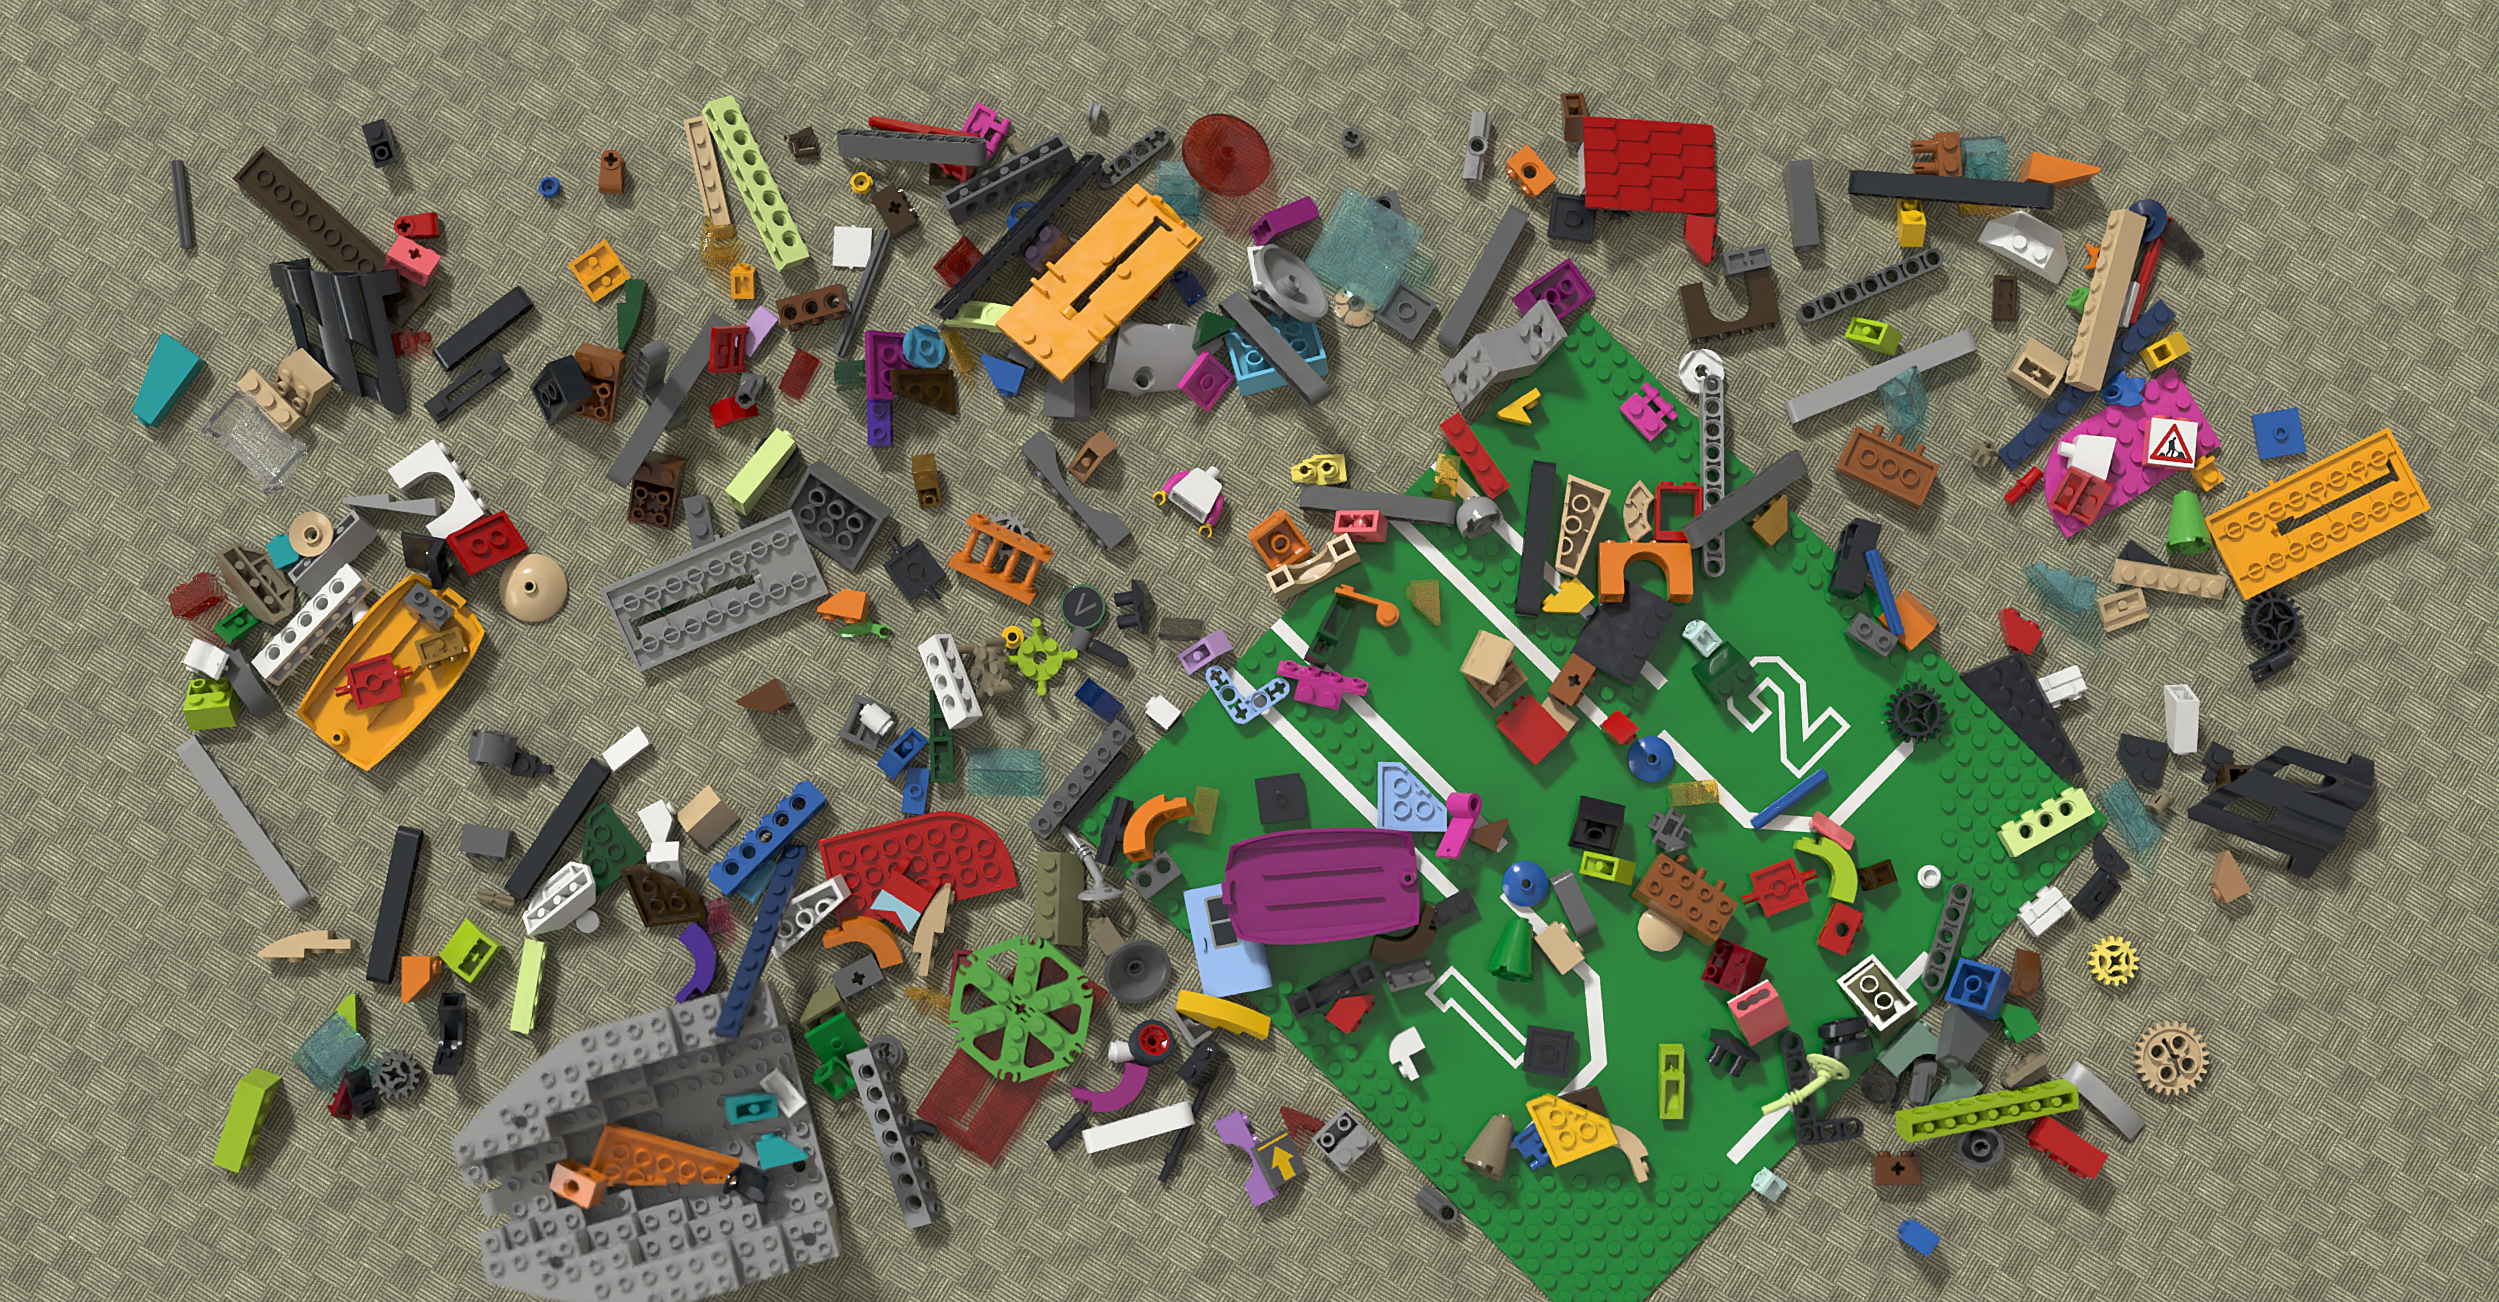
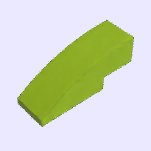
[1658,1044,1685,1119]

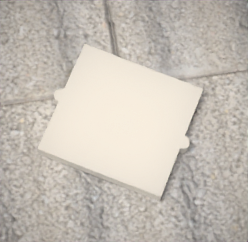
[832,225,872,269]

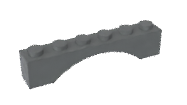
[1020,430,1132,552]

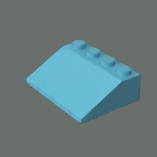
[1224,315,1329,397]

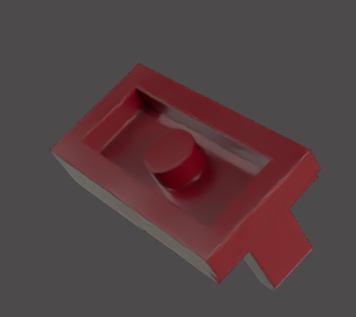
[949,949,977,997]
[327,1071,355,1121]

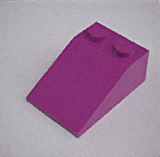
[1512,258,1595,334]

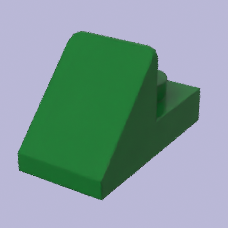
[213,605,262,644]

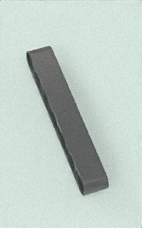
[837,129,987,166]
[1436,204,1530,351]
[1796,248,1944,325]
[1218,291,1331,408]
[1681,449,1808,549]
[1299,484,1458,527]

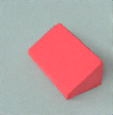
[1808,811,1854,851]

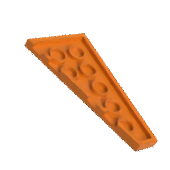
[588,1122,741,1186]

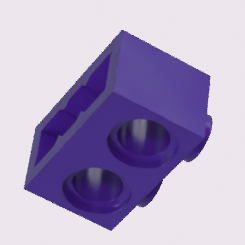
[867,400,893,448]

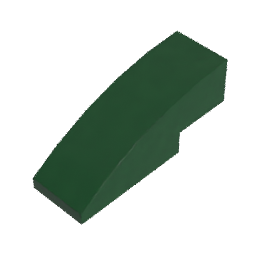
[617,279,647,352]
[1303,594,1356,670]

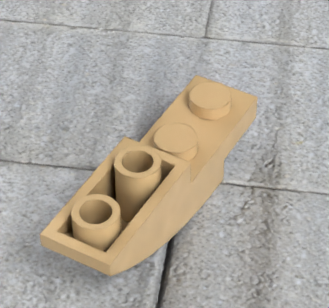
[912,883,955,976]
[258,930,357,962]

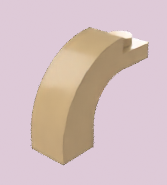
[1611,1124,1649,1183]

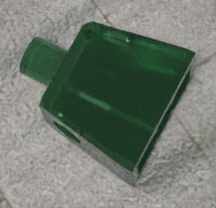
[833,360,866,392]

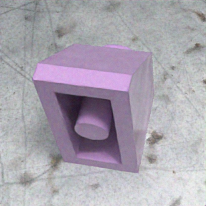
[1178,629,1233,675]

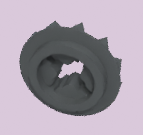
[868,1034,904,1071]

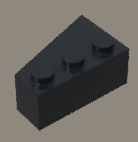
[1827,517,1882,600]

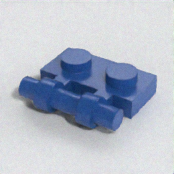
[1512,1123,1551,1172]

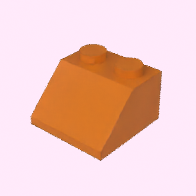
[402,955,444,1003]

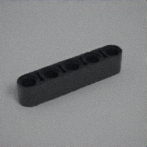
[432,286,534,372]

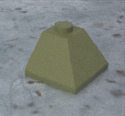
[799,983,860,1032]

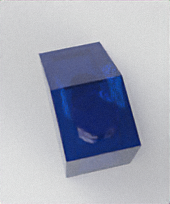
[1075,677,1124,724]

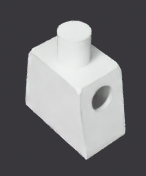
[2057,435,2116,480]

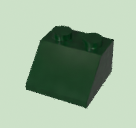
[1691,641,1759,705]

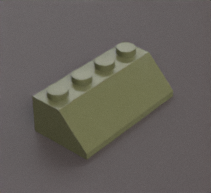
[1034,852,1085,947]

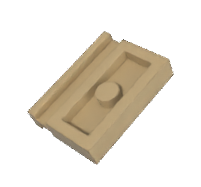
[2095,586,2150,632]

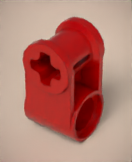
[394,212,440,240]

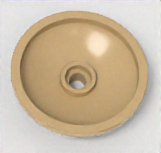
[499,554,568,622]

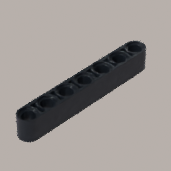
[1515,460,1556,618]
[504,758,612,902]
[366,825,424,985]

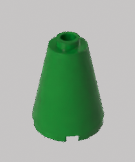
[1488,917,1534,983]

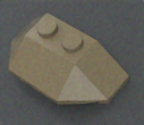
[215,543,295,625]

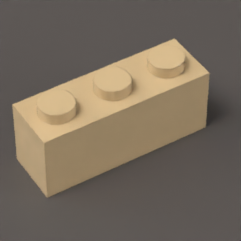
[236,368,307,436]

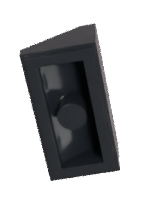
[2071,868,2121,921]

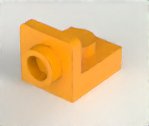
[730,263,756,299]
[2189,455,2225,492]

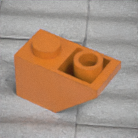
[817,589,871,625]

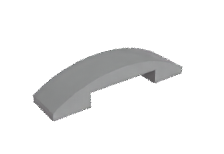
[2060,1061,2145,1140]

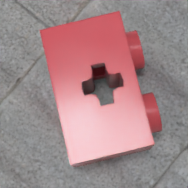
[384,235,441,288]
[1333,510,1388,542]

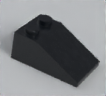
[529,354,592,427]

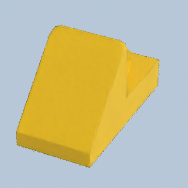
[1496,388,1541,426]

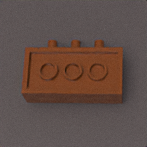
[1833,424,1940,509]
[1632,853,1739,947]

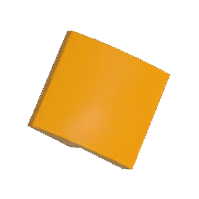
[568,239,631,303]

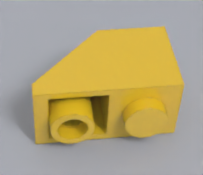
[1897,199,1926,247]
[2139,331,2191,372]
[1541,577,1594,614]

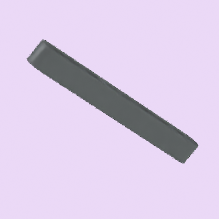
[605,313,732,489]

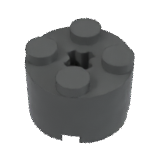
[467,729,518,769]
[1954,1125,2005,1169]

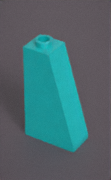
[132,332,206,428]

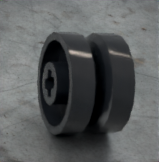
[1816,1016,1874,1058]

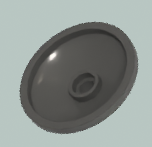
[1104,939,1171,1004]

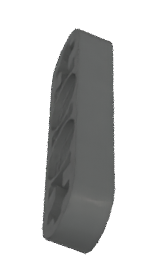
[1096,126,1170,190]

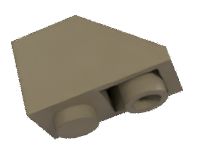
[1086,910,1125,957]

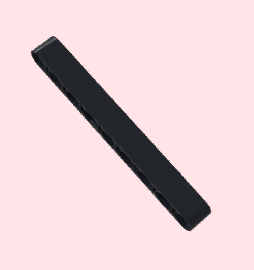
[1847,170,2055,210]

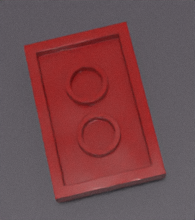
[446,510,528,577]

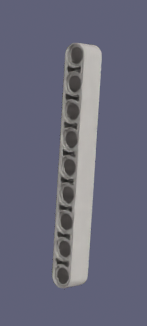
[1783,328,1978,425]
[1699,374,1725,579]
[176,735,315,912]

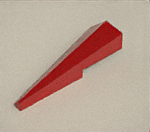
[869,116,980,183]

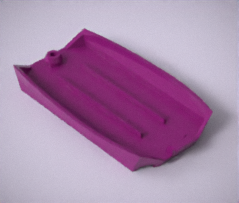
[1221,828,1420,945]

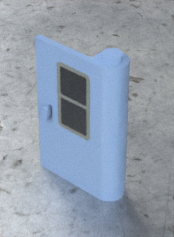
[1183,884,1273,998]

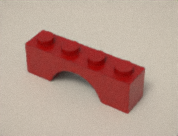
[1438,412,1511,500]

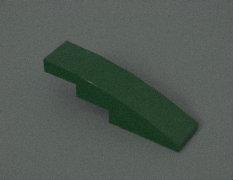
[929,690,954,783]

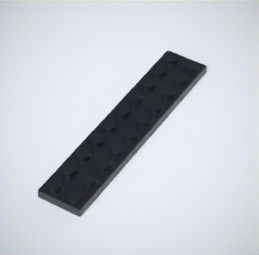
[929,151,1105,321]

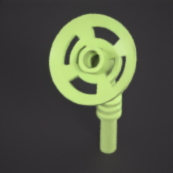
[1761,1054,1850,1116]

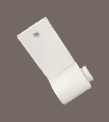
[183,637,229,680]

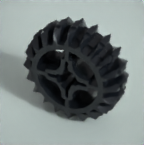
[2240,591,2304,653]
[1884,682,1947,745]

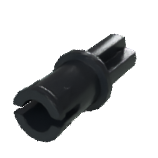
[1046,1111,1087,1152]

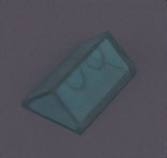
[968,747,1040,796]
[2095,776,2163,853]

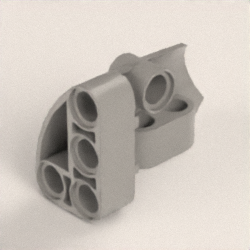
[1104,320,1224,397]

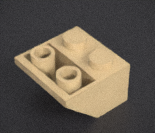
[2006,337,2069,399]
[274,348,334,416]

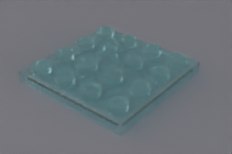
[1304,185,1426,310]

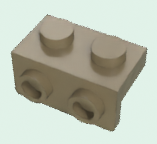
[1999,1052,2050,1090]

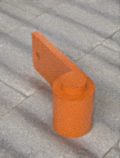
[1334,584,1399,628]

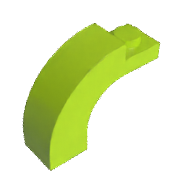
[1793,837,1857,903]

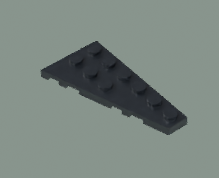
[1959,649,2084,779]

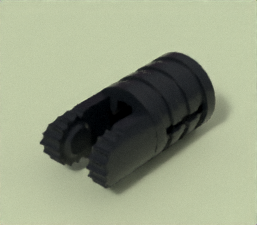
[2248,647,2294,683]

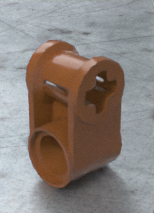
[599,149,625,194]

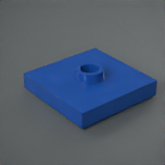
[2251,407,2306,460]

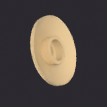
[289,511,334,557]

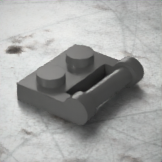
[838,693,893,751]

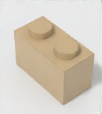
[1533,921,1584,975]

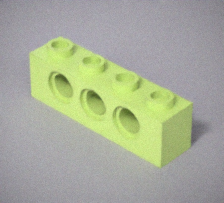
[1997,787,2095,857]

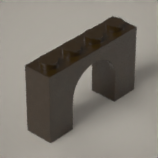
[1677,268,1781,345]

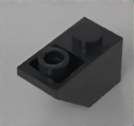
[362,118,398,169]

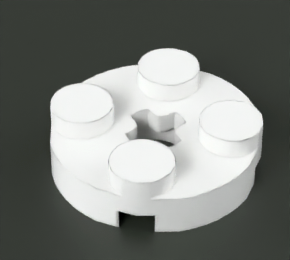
[1678,349,1724,394]

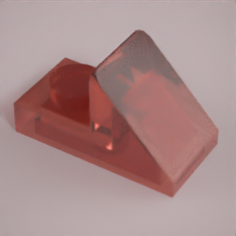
[1280,1105,1325,1140]

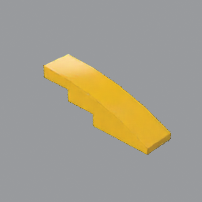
[1175,990,1271,1041]

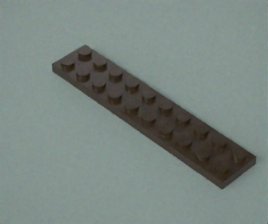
[232,145,432,329]

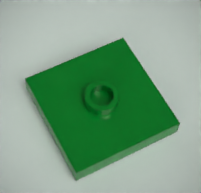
[804,1011,867,1064]

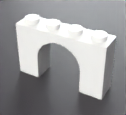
[388,439,489,545]

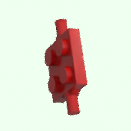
[334,653,414,710]
[1741,857,1817,917]

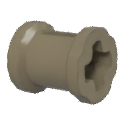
[2144,789,2175,819]

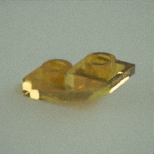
[905,986,952,1008]

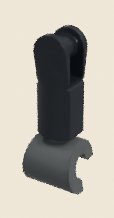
[1067,625,1129,667]

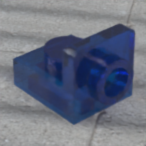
[1169,269,1207,308]

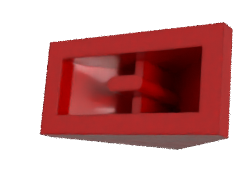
[709,396,759,429]

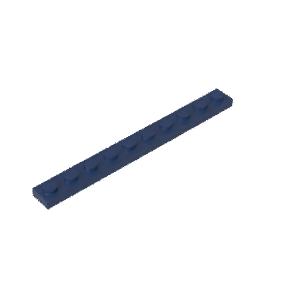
[1998,299,2176,471]
[714,844,809,1039]

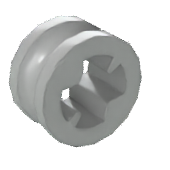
[1086,101,1102,124]

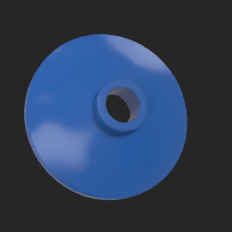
[1628,736,1674,782]
[1502,861,1548,907]

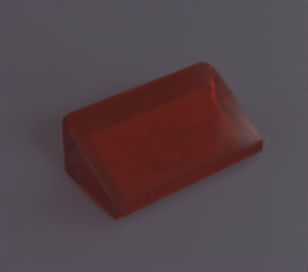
[778,348,820,400]

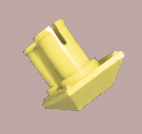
[1291,454,1347,486]

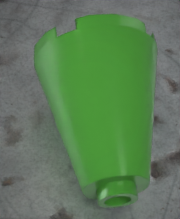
[2165,490,2213,555]

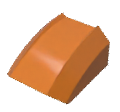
[1246,509,1313,571]

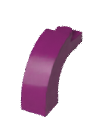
[1071,1061,1150,1112]

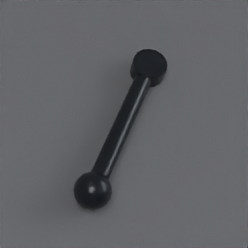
[1890,1064,1910,1109]

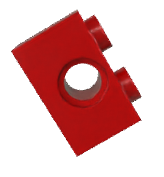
[1815,902,1864,956]

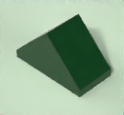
[1192,311,1238,351]

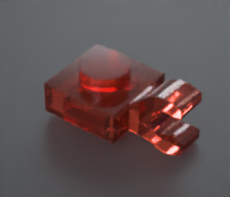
[391,329,432,358]

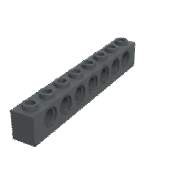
[846,1042,942,1230]

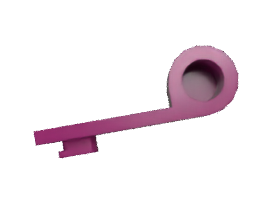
[1435,792,1482,859]

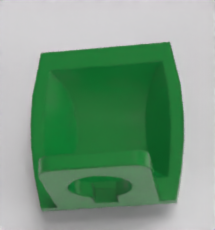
[811,1056,857,1101]

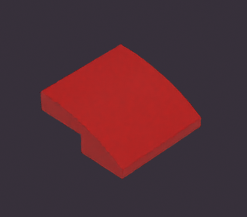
[2048,466,2114,526]

